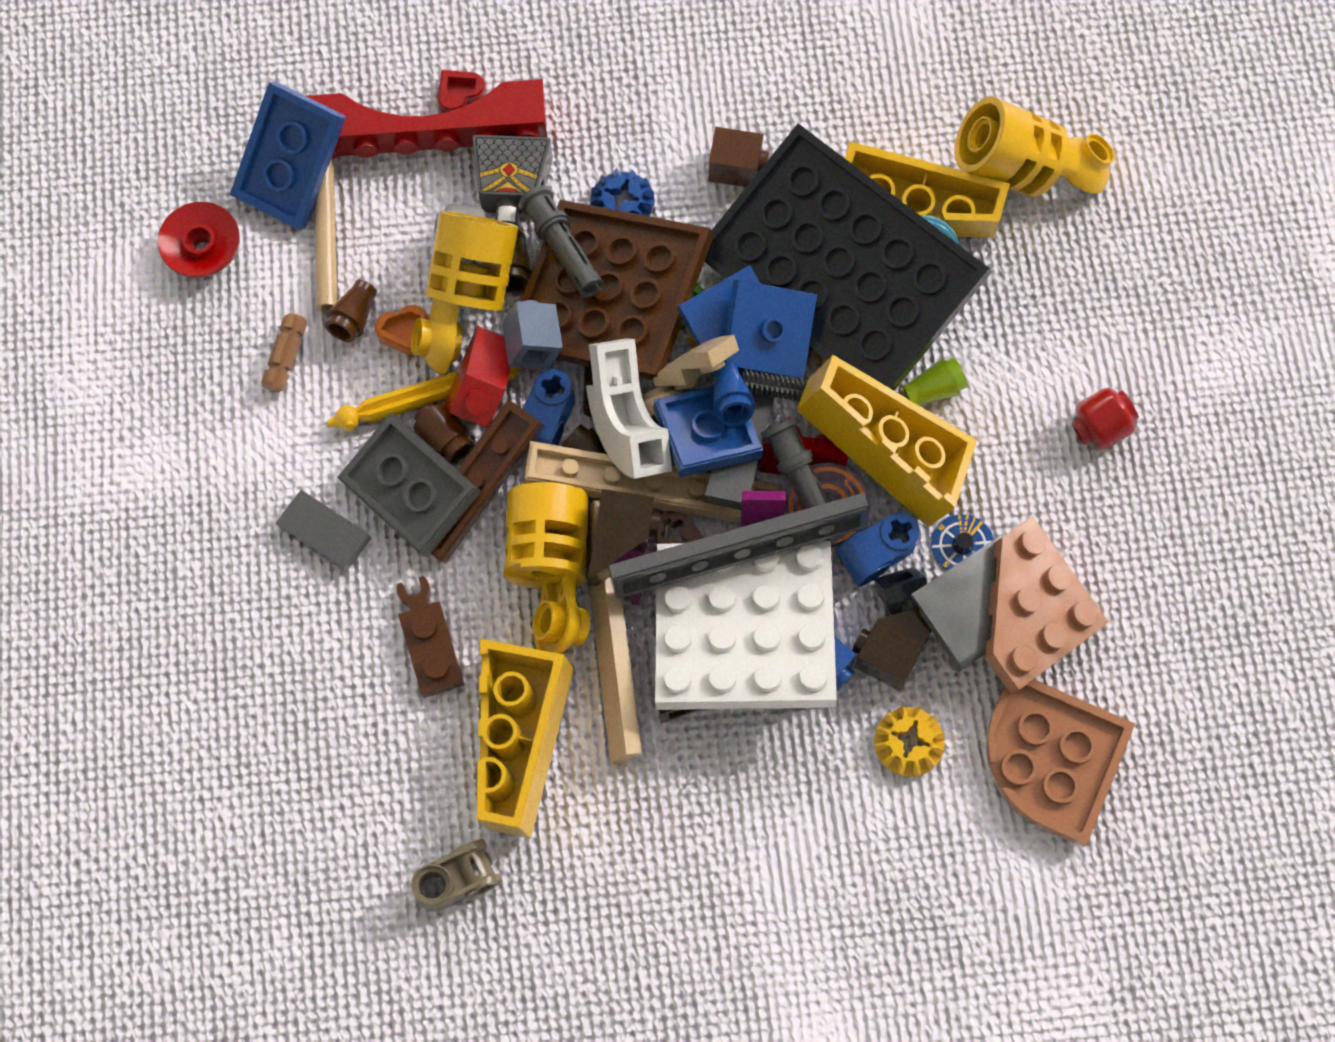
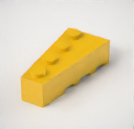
[845,141,1010,238]
[477,639,574,839]

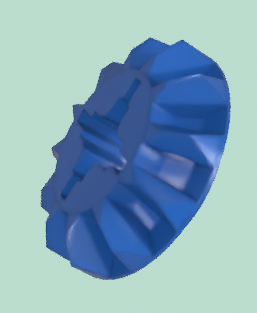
[590,168,655,216]

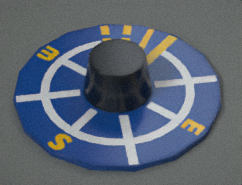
[931,514,994,570]

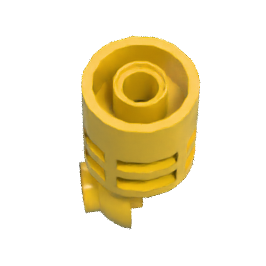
[954,96,1115,197]
[411,211,518,375]
[503,482,590,654]

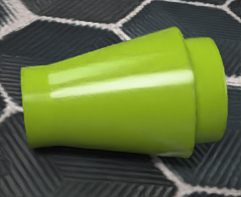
[902,357,968,405]

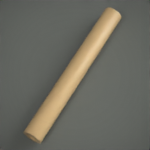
[315,158,337,312]

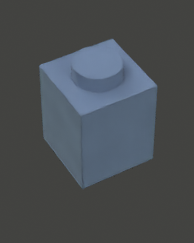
[502,300,563,370]

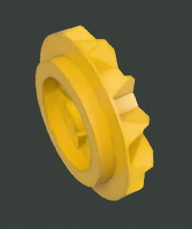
[874,706,945,777]

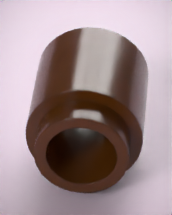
[413,403,474,465]

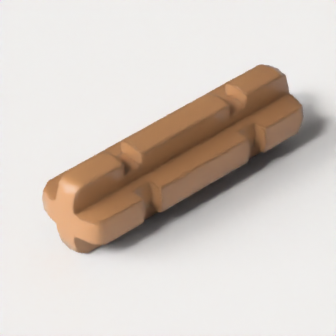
[261,313,307,393]

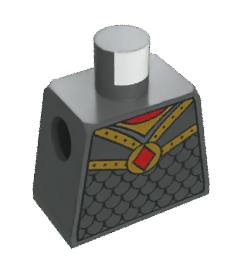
[473,135,553,229]

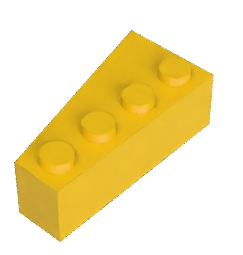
[797,355,977,528]

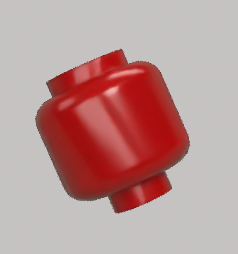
[1072,387,1139,450]

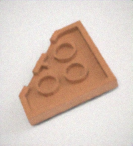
[985,516,1109,694]

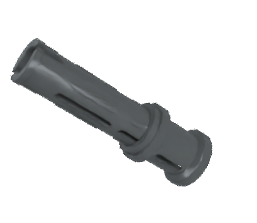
[518,185,604,298]
[760,417,845,544]

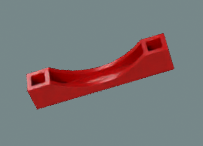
[306,79,548,159]

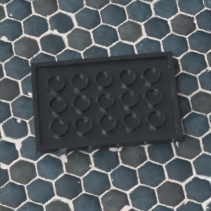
[704,123,992,391]

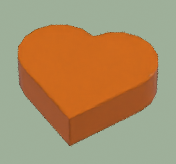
[375,305,428,358]

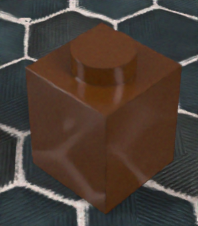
[708,127,770,187]

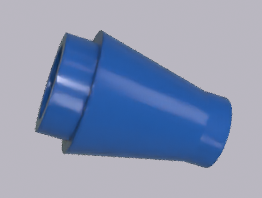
[713,362,756,427]

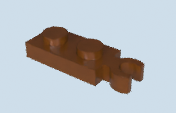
[397,576,465,698]

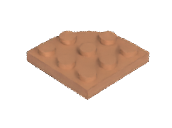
[986,679,1135,847]

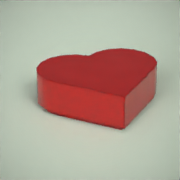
[438,70,486,113]

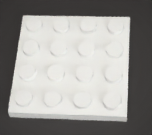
[655,541,837,710]

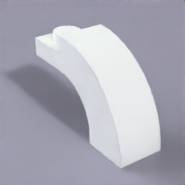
[586,338,672,479]

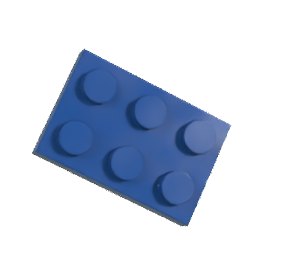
[229,81,347,230]

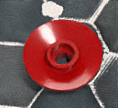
[157,202,240,278]

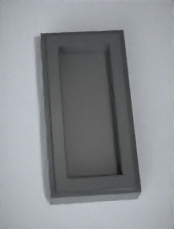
[276,490,371,572]

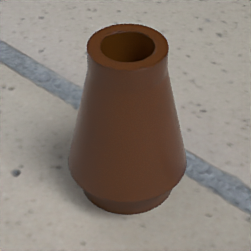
[325,279,377,342]

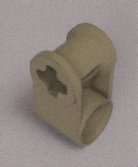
[411,839,503,912]

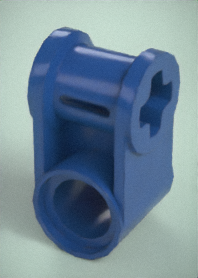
[522,369,575,446]
[835,512,920,587]

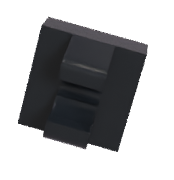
[873,567,927,615]

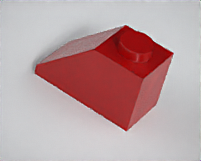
[445,325,511,428]

